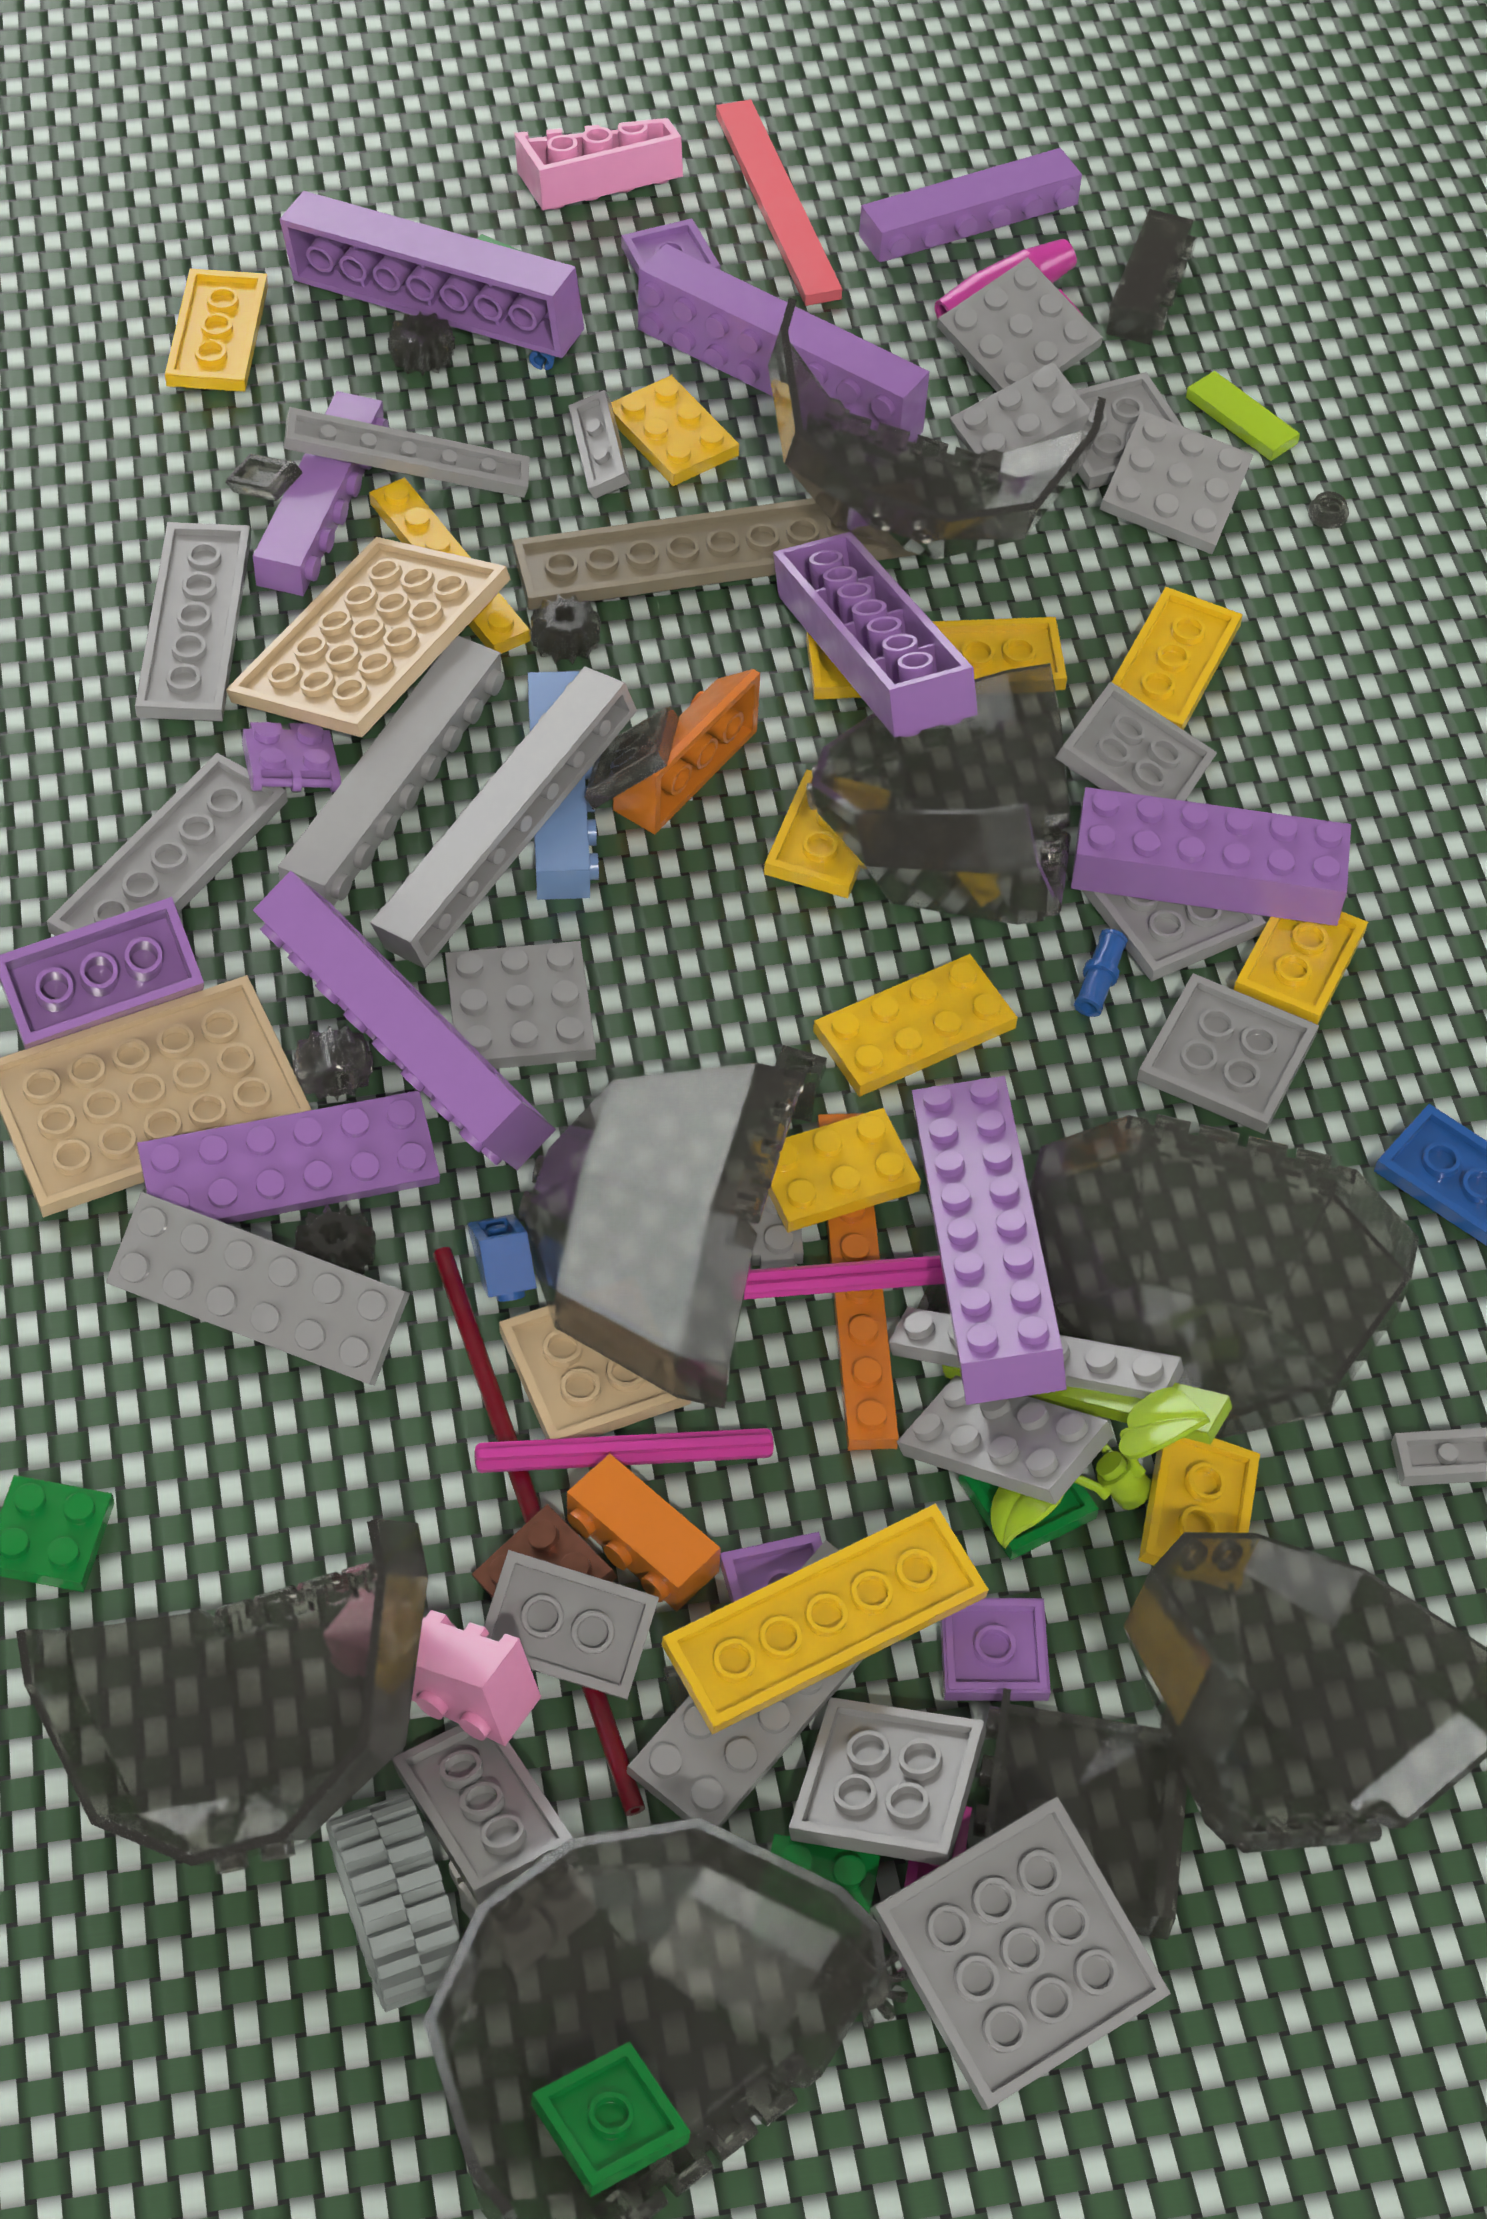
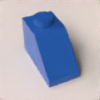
[467,1214,537,1302]

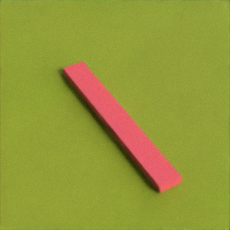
[716,99,842,306]

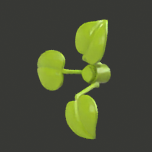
[991,1387,1210,1549]

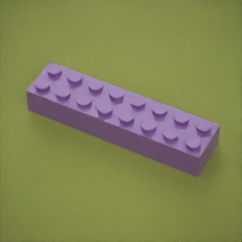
[280,191,584,358]
[638,244,930,458]
[773,532,978,738]
[253,870,556,1170]
[912,1076,1067,1405]

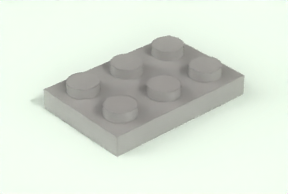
[950,362,1094,478]
[484,1550,659,1700]

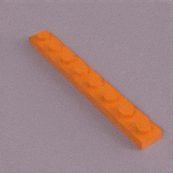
[817,1113,899,1451]

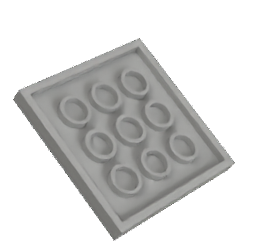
[870,1797,1171,2110]

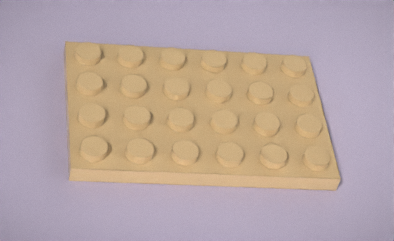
[226,537,511,737]
[0,975,312,1218]

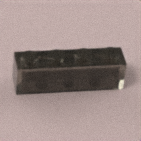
[1106,209,1197,345]

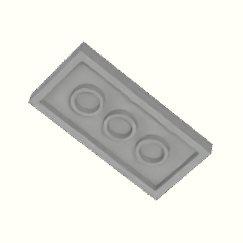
[897,1375,1114,1505]
[392,1725,579,1905]

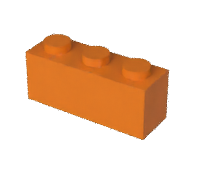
[567,1453,721,1611]

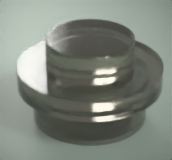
[1308,491,1349,529]

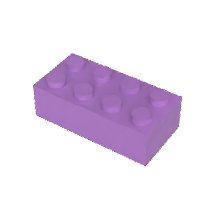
[0,897,204,1049]

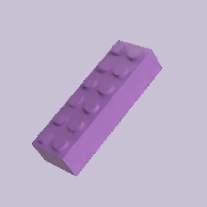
[1071,787,1351,926]

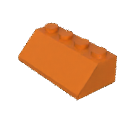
[611,669,760,835]

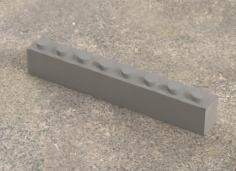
[278,636,504,906]
[371,666,637,968]

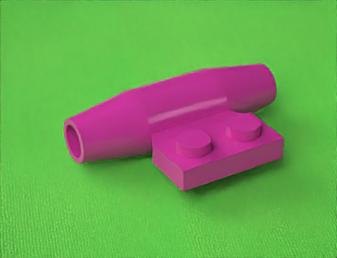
[935,239,1083,319]

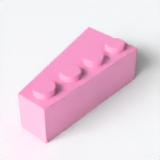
[514,118,683,210]
[325,1588,541,1746]

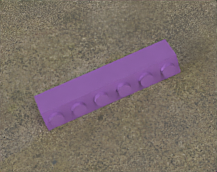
[859,148,1082,263]
[253,391,389,596]

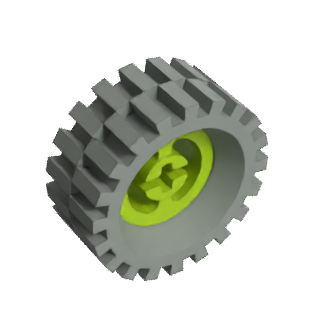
[326,1793,467,2012]

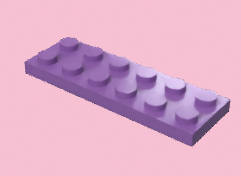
[137,1091,440,1224]

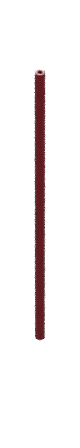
[433,1247,645,1816]

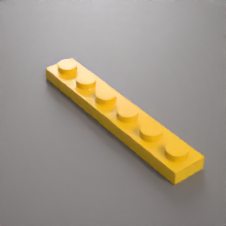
[369,477,530,654]

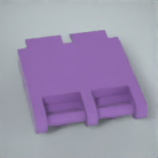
[242,722,341,792]

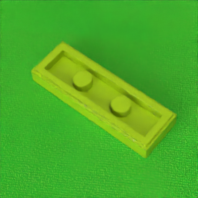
[1186,370,1300,461]

